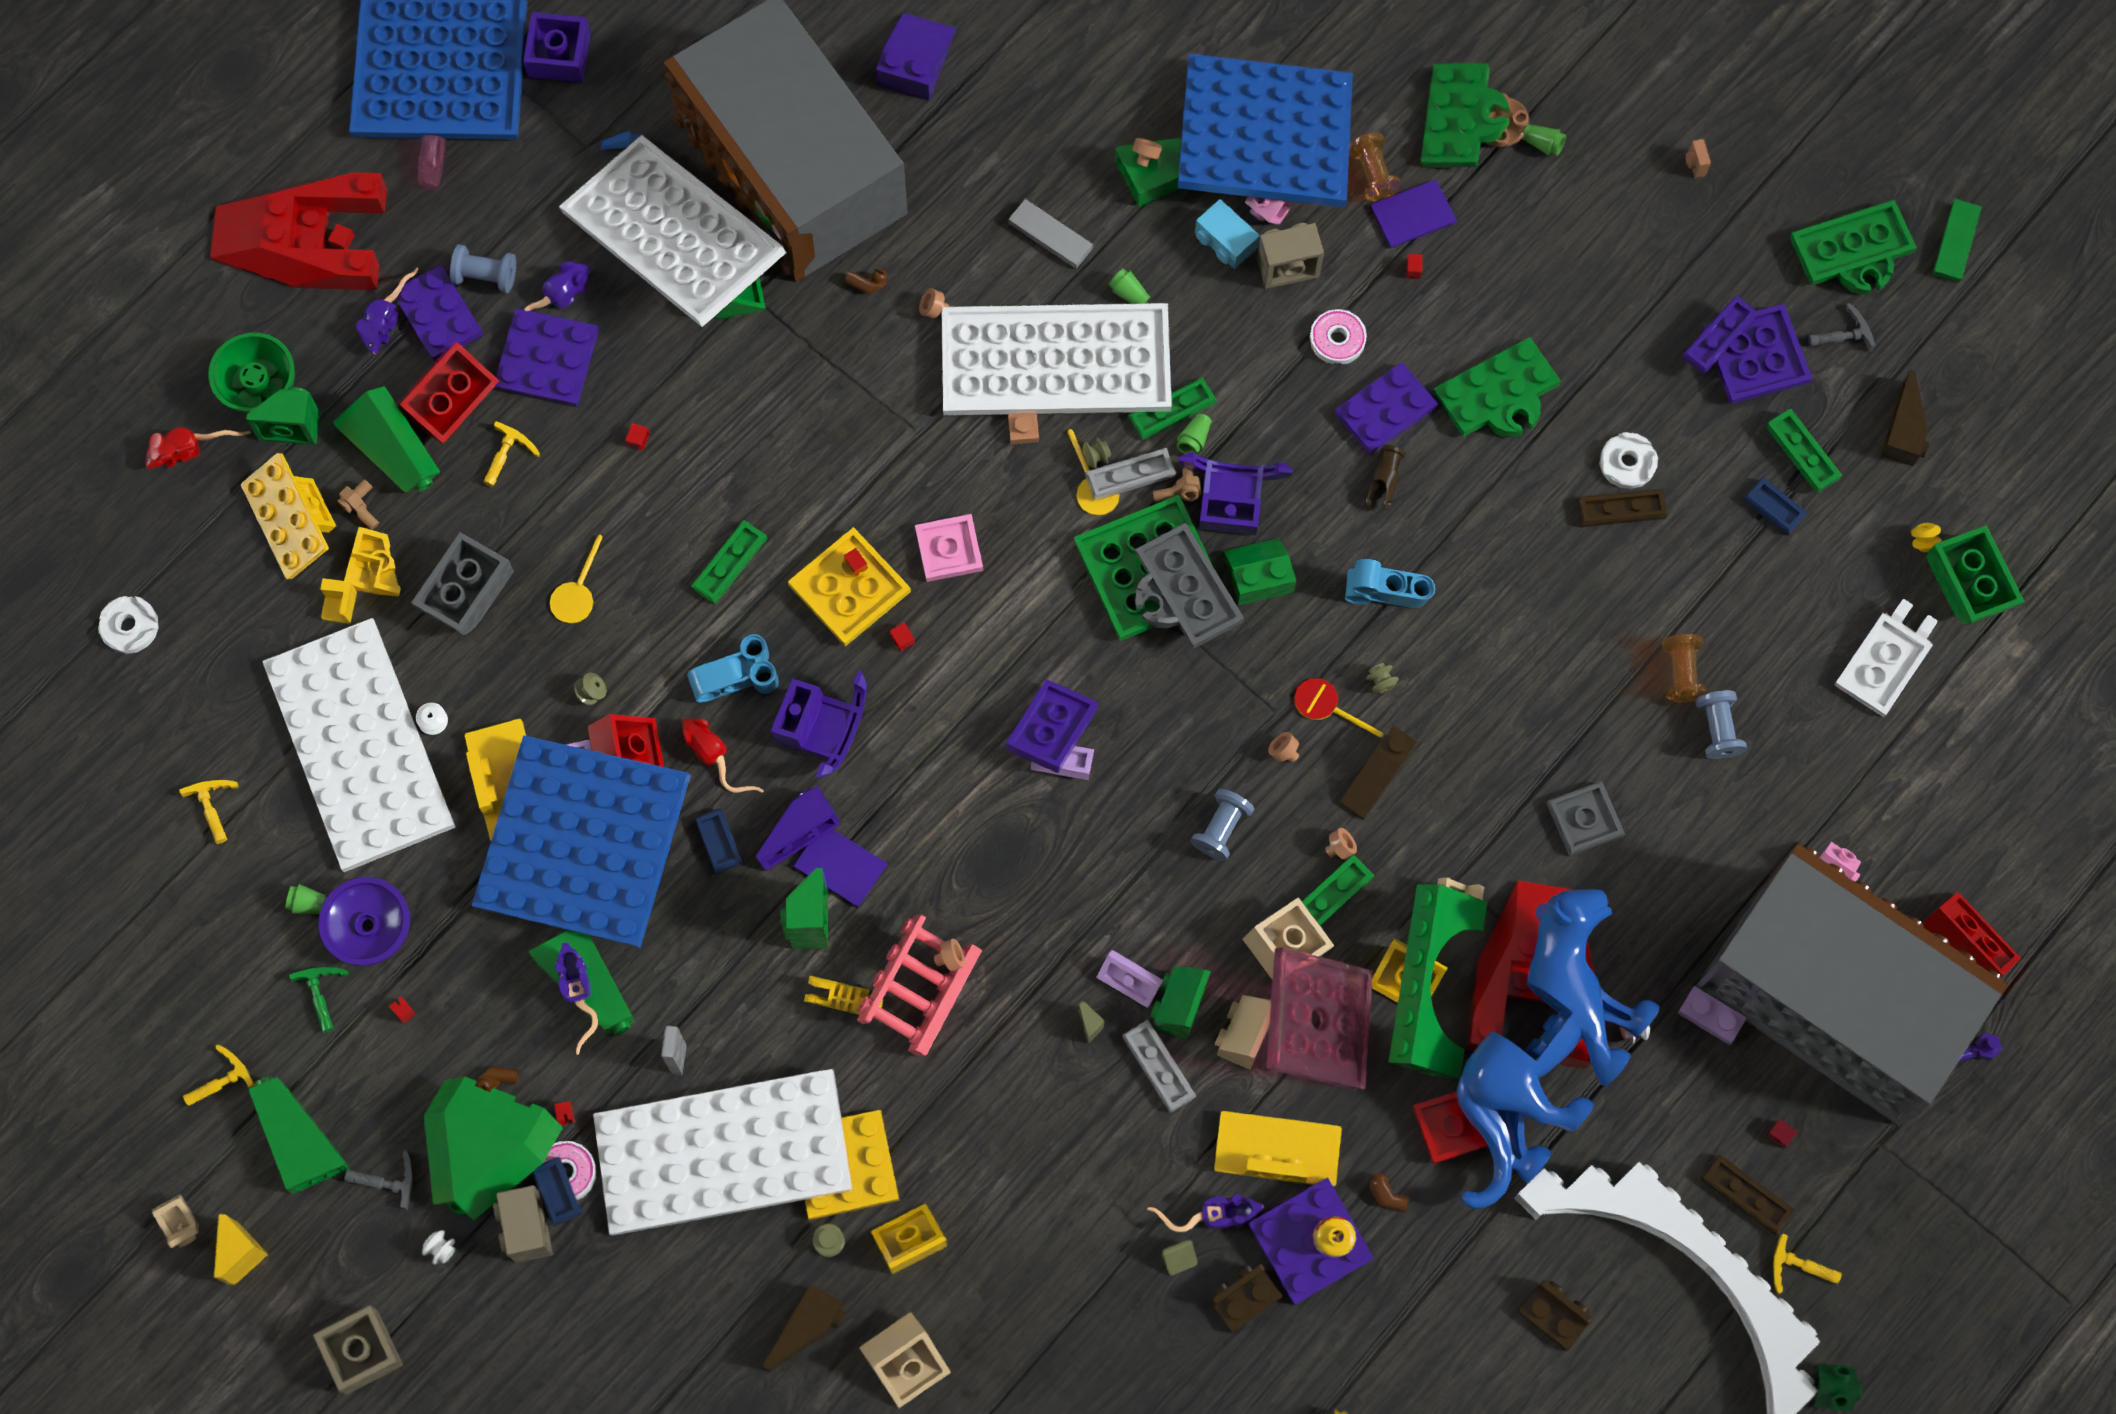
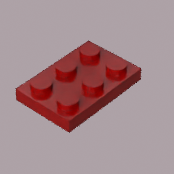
[1412,1091,1489,1165]

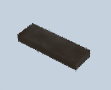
[1577,489,1668,527]
[1700,1154,1795,1236]

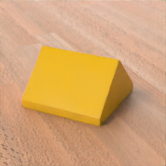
[1368,938,1447,1002]
[871,1203,947,1274]
[214,1214,268,1285]

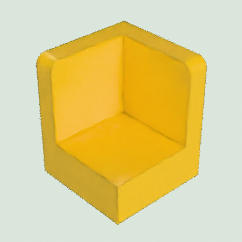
[321,578,357,624]

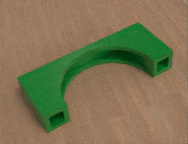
[1389,884,1488,1079]

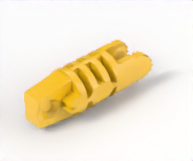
[804,976,883,1015]

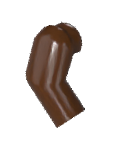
[845,269,887,294]
[475,1067,519,1092]
[1370,1173,1409,1212]

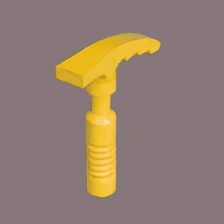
[483,421,540,487]
[179,780,239,844]
[183,1045,255,1106]
[1773,1234,1842,1294]

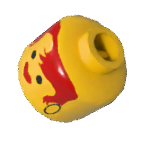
[1313,1216,1356,1257]

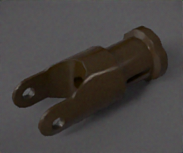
[1366,445,1406,510]

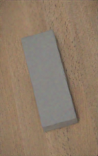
[1009,199,1093,269]
[1085,448,1176,501]
[1122,1020,1196,1113]
[661,1026,687,1075]

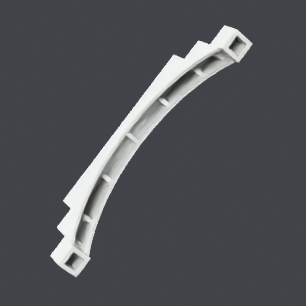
[1514,1162,1820,1414]

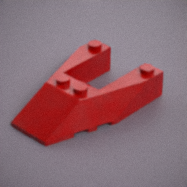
[210,173,387,290]
[1466,881,1595,1069]

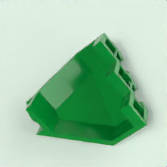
[424,1077,563,1221]

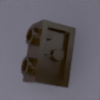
[1210,1264,1282,1334]
[1517,1280,1593,1352]

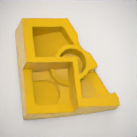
[344,527,401,596]

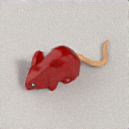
[145,427,251,469]
[682,718,764,793]

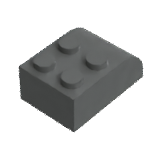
[411,532,514,635]

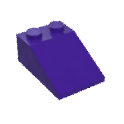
[876,13,956,101]

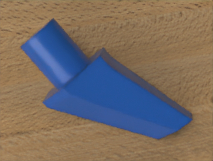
[601,131,644,150]

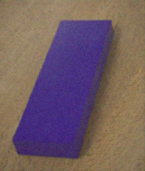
[1682,296,1758,375]

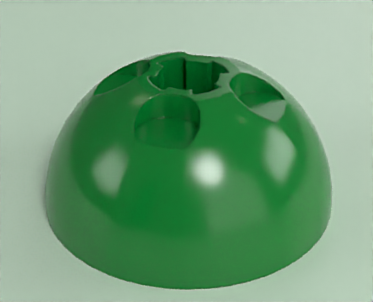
[208,333,295,414]

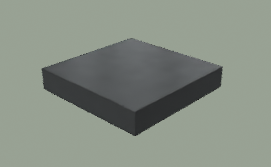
[1546,781,1625,857]

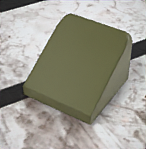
[1079,1001,1104,1043]
[1161,1239,1197,1275]

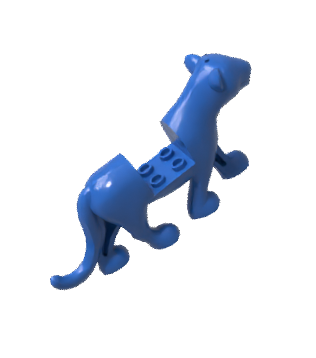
[1457,889,1659,1210]

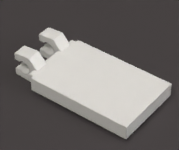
[1834,599,1938,717]

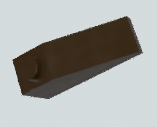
[1881,370,1929,466]
[1340,725,1418,820]
[763,1284,846,1372]

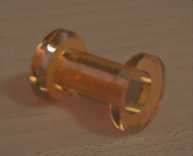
[1349,132,1402,201]
[1662,634,1708,702]

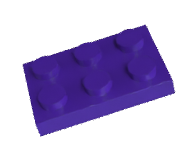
[391,265,483,362]
[1335,362,1438,456]
[1006,679,1098,773]

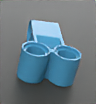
[1345,559,1436,608]
[687,634,779,702]

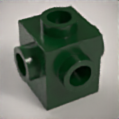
[1813,1362,1863,1412]

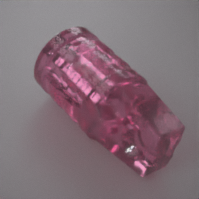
[418,135,446,189]

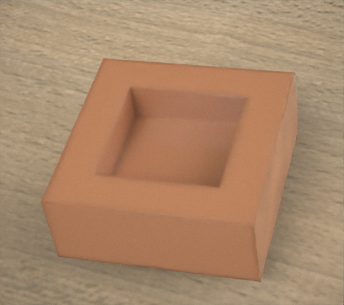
[1686,139,1711,178]
[1008,413,1039,444]

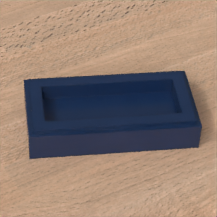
[1743,477,1807,536]
[694,808,743,874]
[532,1157,583,1226]

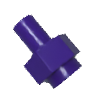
[1958,1033,2002,1062]

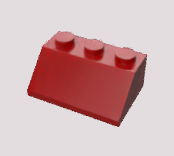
[397,342,499,444]
[588,714,664,767]
[1922,892,2021,977]

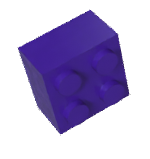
[523,12,591,83]

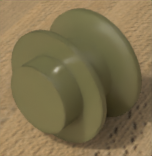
[1082,437,1111,469]
[1366,663,1399,693]
[574,673,607,705]
[813,1224,844,1257]

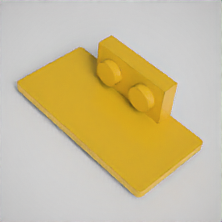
[241,453,336,579]
[465,719,526,841]
[1214,1111,1342,1187]

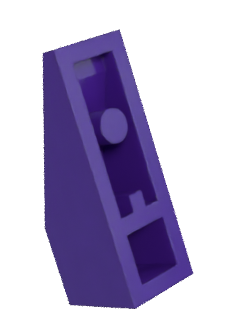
[756,786,842,871]

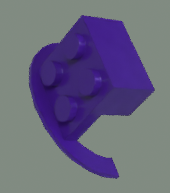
[1178,452,1293,536]
[771,670,867,779]

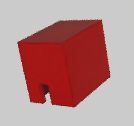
[328,224,354,249]
[1406,254,1422,279]
[625,423,650,451]
[844,548,868,577]
[890,622,915,652]
[389,997,416,1024]
[554,1101,575,1125]

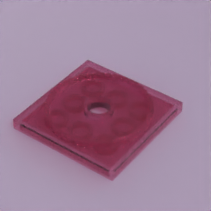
[1266,947,1373,1090]

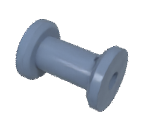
[450,244,516,293]
[1695,690,1748,759]
[1190,789,1254,861]

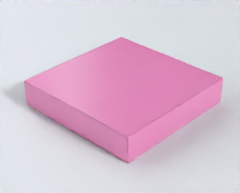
[915,514,983,582]

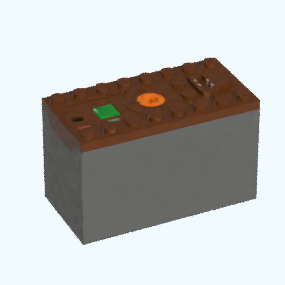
[663,0,908,282]
[1695,844,2008,1126]

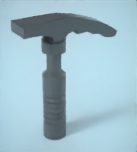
[1808,303,1876,352]
[345,1151,413,1210]

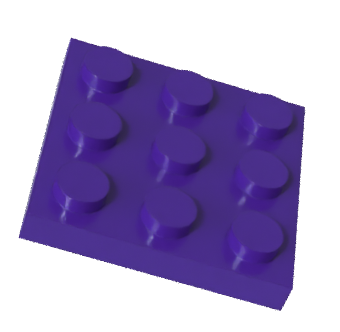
[1702,304,1813,404]
[494,308,599,407]
[1247,1177,1374,1305]

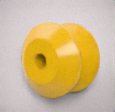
[1911,523,1942,552]

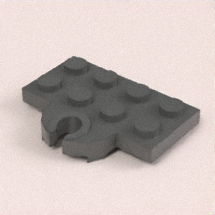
[1135,523,1244,649]

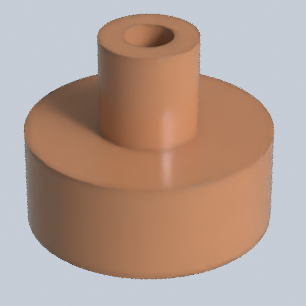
[1132,138,1162,166]
[919,288,949,319]
[1268,732,1299,762]
[1325,828,1357,859]
[934,939,965,971]

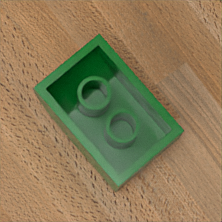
[1925,525,2025,625]

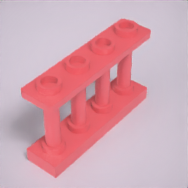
[857,914,982,1057]

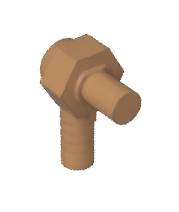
[1153,468,1202,502]
[337,479,379,530]

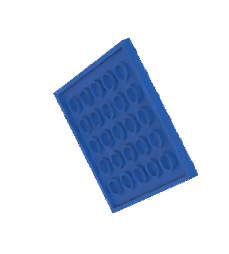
[350,0,528,140]
[1177,54,1353,208]
[472,735,691,948]

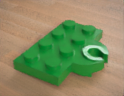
[1421,63,1511,168]
[1789,200,1917,295]
[1433,337,1561,439]

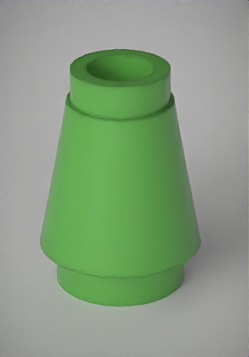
[1522,124,1566,156]
[1109,268,1151,304]
[1177,413,1212,455]
[285,884,328,914]

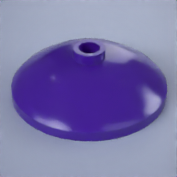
[319,877,410,966]

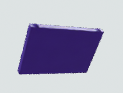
[1370,179,1457,248]
[794,829,887,908]

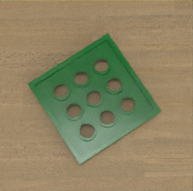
[1074,495,1214,641]

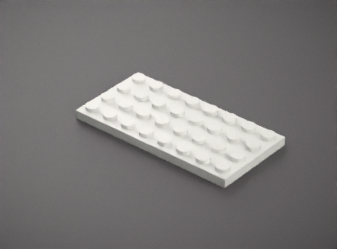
[559,135,786,327]
[942,303,1172,415]
[262,618,455,872]
[593,1069,853,1236]

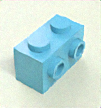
[1195,199,1260,269]

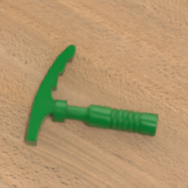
[289,967,349,1033]

